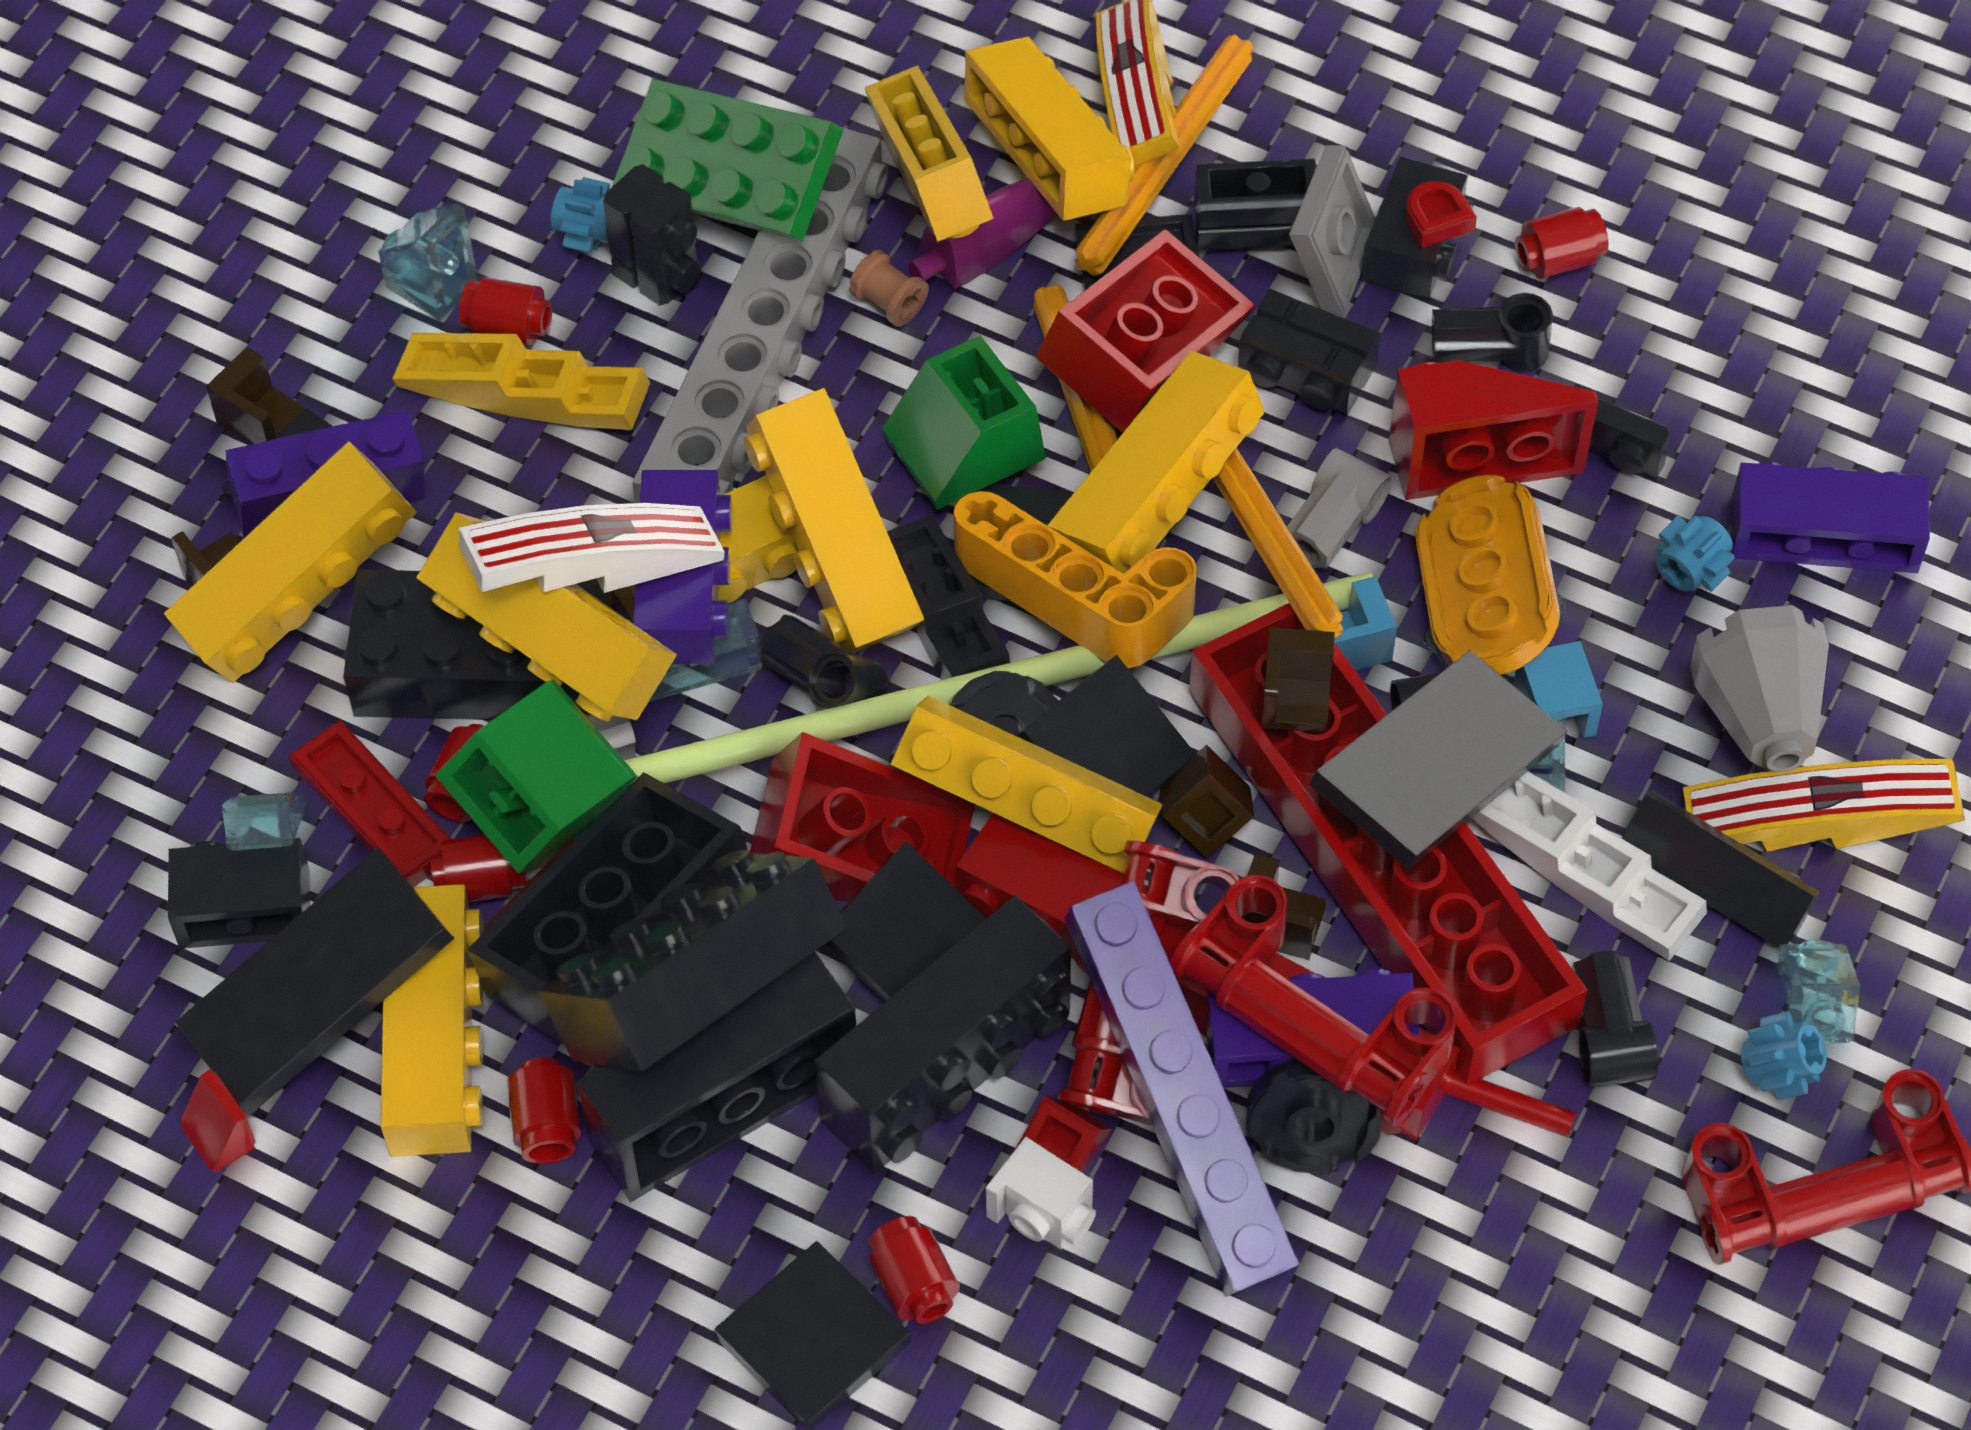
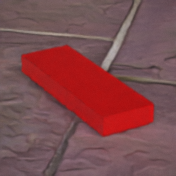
[289,720,452,887]

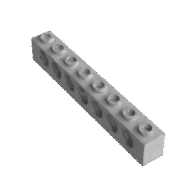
[632,127,889,503]

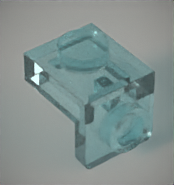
[1777,940,1860,1043]

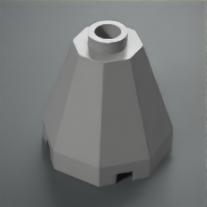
[1690,605,1829,772]

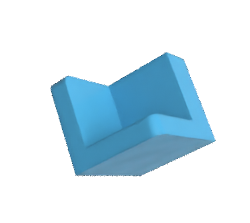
[1334,576,1397,671]
[1513,641,1603,738]

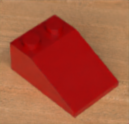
[1035,229,1255,433]
[1389,360,1599,500]
[749,732,975,902]

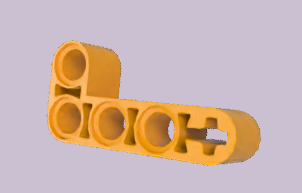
[954,491,1197,668]

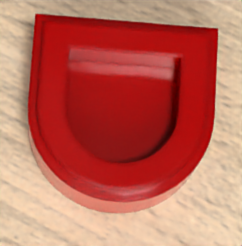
[1405,181,1477,249]

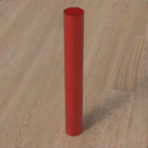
[1445,1071,1577,1138]

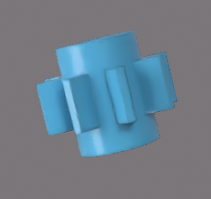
[551,177,610,253]
[1655,516,1735,592]
[1741,1011,1827,1100]

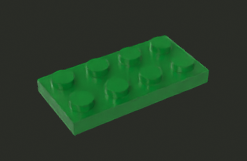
[612,78,844,242]

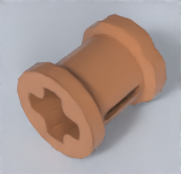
[849,250,929,326]

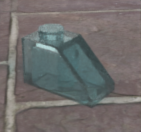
[378,203,478,321]

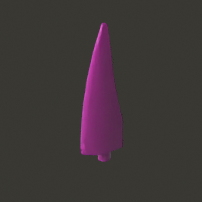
[908,178,1058,290]

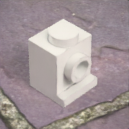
[986,1137,1096,1249]

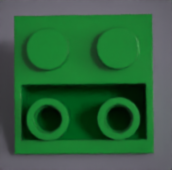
[882,335,1046,510]
[435,680,638,874]

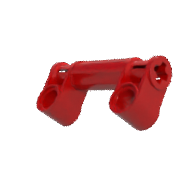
[1056,840,1239,1126]
[1170,875,1456,1127]
[1681,1069,1971,1265]

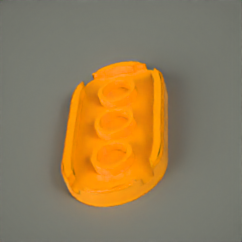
[1416,475,1560,675]

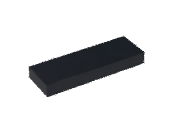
[1622,790,1821,951]

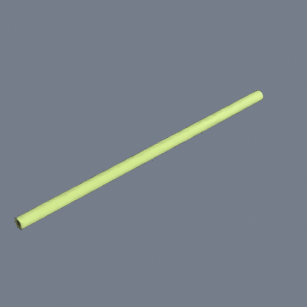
[624,572,1373,790]

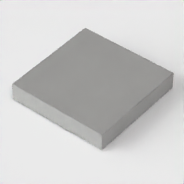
[1289,145,1375,316]

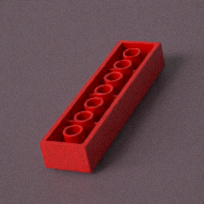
[1189,603,1588,1084]

